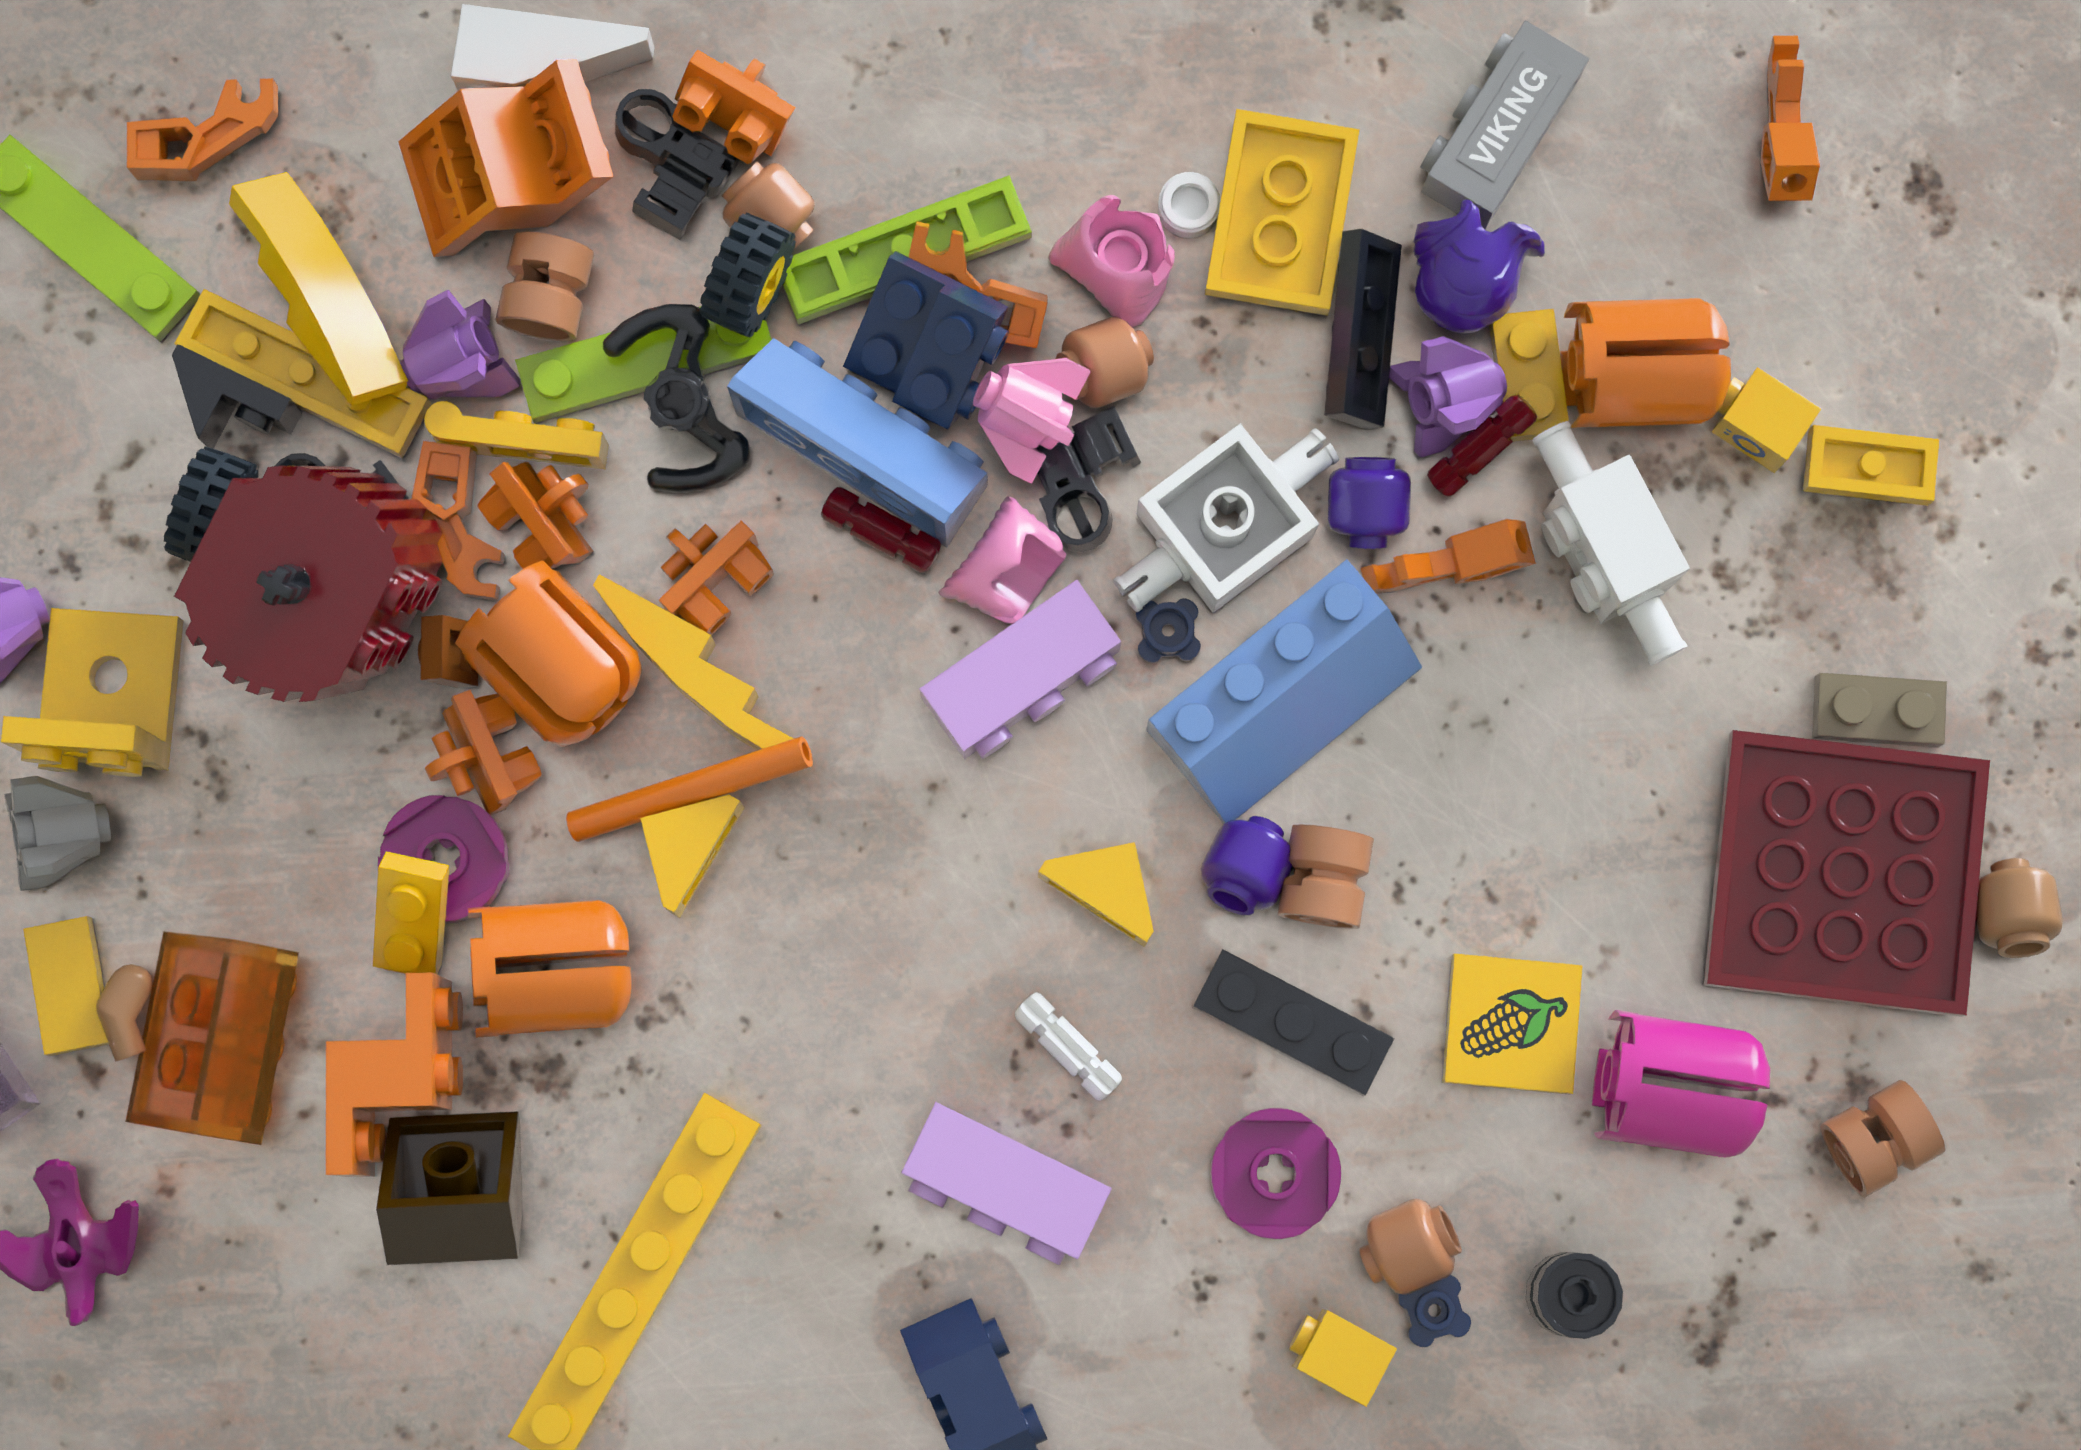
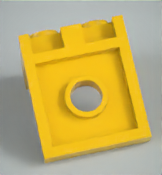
[1,608,184,777]

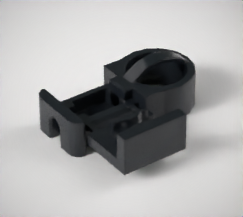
[615,89,739,240]
[1035,406,1141,552]

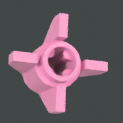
[973,358,1091,484]

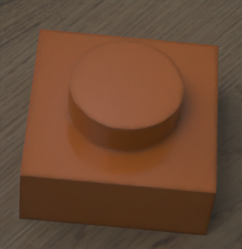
[418,615,478,688]

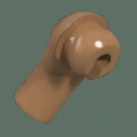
[96,964,153,1062]

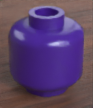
[1328,457,1411,549]
[1201,816,1293,916]

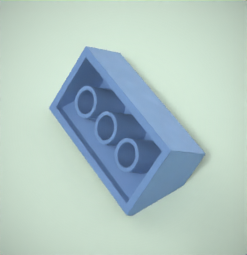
[727,338,988,548]
[1146,559,1422,824]

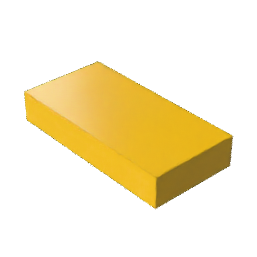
[23,916,109,1056]

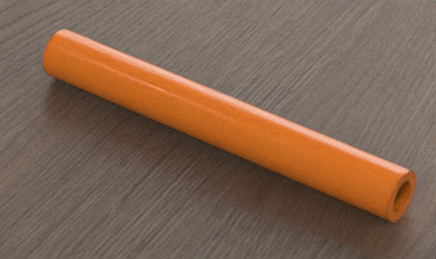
[566,736,813,842]

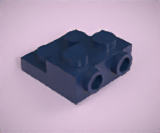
[843,251,1009,429]

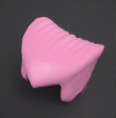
[1048,195,1175,328]
[939,496,1066,624]

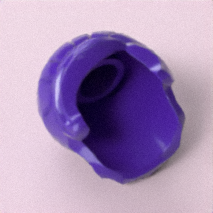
[1413,200,1545,334]

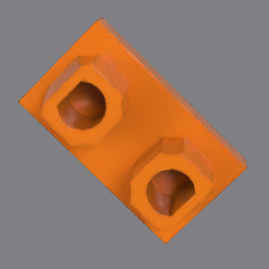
[672,49,796,164]
[477,462,594,570]
[659,520,774,636]
[425,690,541,815]

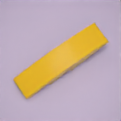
[229,172,408,406]
[593,574,794,751]

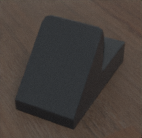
[172,344,303,448]

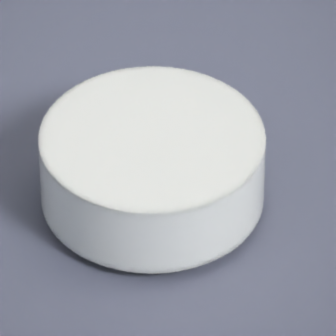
[1158,172,1221,238]

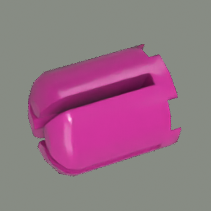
[1592,1010,1770,1158]

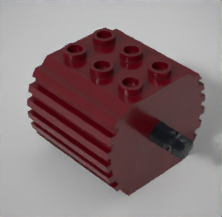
[174,466,443,702]

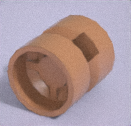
[495,231,594,342]
[1277,824,1374,929]
[1820,1080,1946,1198]

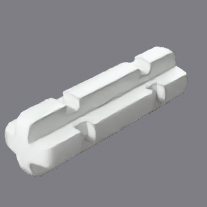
[1015,992,1122,1101]

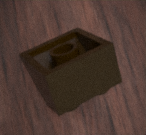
[376,1111,523,1265]

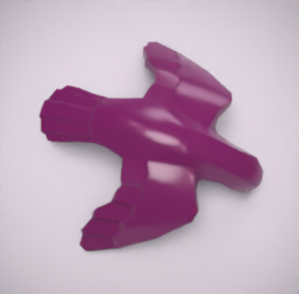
[0,1159,139,1326]

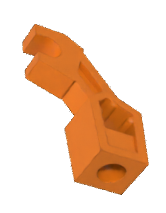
[1760,35,1820,201]
[127,78,278,181]
[909,221,1048,348]
[411,441,505,601]
[1361,519,1536,593]

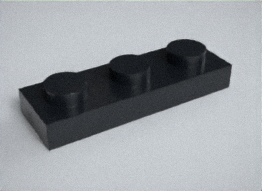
[1324,228,1402,429]
[1192,949,1395,1096]

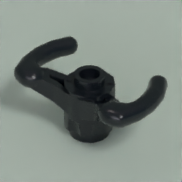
[602,304,750,493]

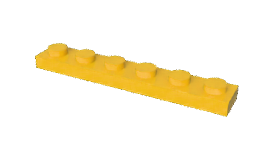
[508,1093,762,1450]

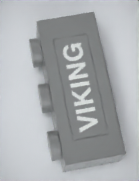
[1420,20,1590,229]

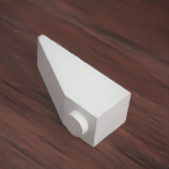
[451,4,655,91]

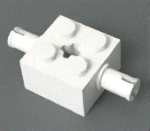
[1532,421,1690,666]
[1113,423,1339,613]

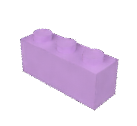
[919,580,1121,759]
[901,1102,1112,1265]

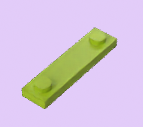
[0,134,201,342]
[782,175,1032,325]
[515,306,772,423]

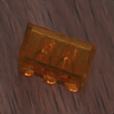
[125,931,299,1145]

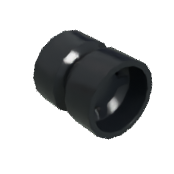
[1525,1252,1623,1339]

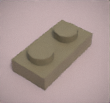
[1812,673,1947,748]

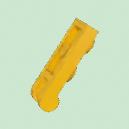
[424,401,609,470]

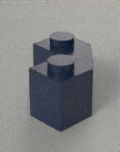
[900,1298,1048,1450]

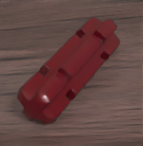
[1427,395,1538,497]
[821,487,941,573]

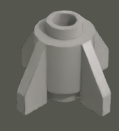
[4,776,111,891]

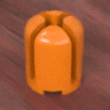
[1560,298,1731,428]
[455,560,642,747]
[468,900,632,1038]

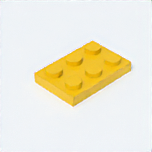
[1205,109,1360,316]

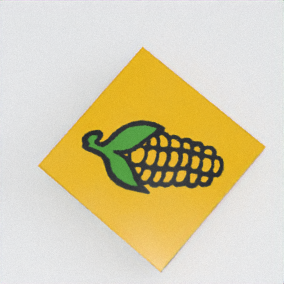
[1442,953,1583,1095]

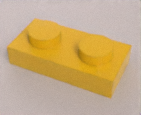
[1489,308,1569,442]
[1803,425,1939,506]
[372,851,449,974]

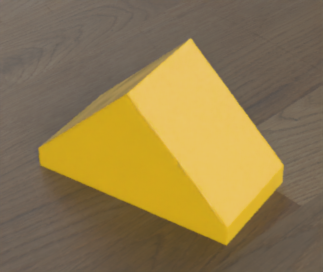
[640,794,744,918]
[1038,842,1154,947]

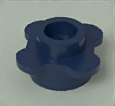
[1136,598,1201,663]
[1398,1275,1471,1347]

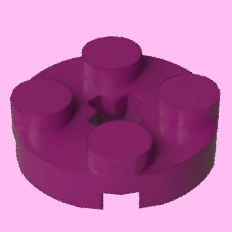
[378,795,509,923]
[1210,1108,1341,1239]

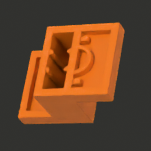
[398,59,614,257]
[326,972,463,1177]

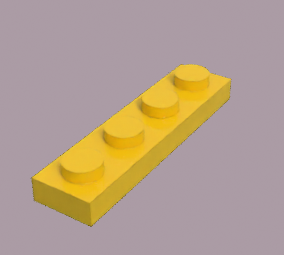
[174,289,432,459]

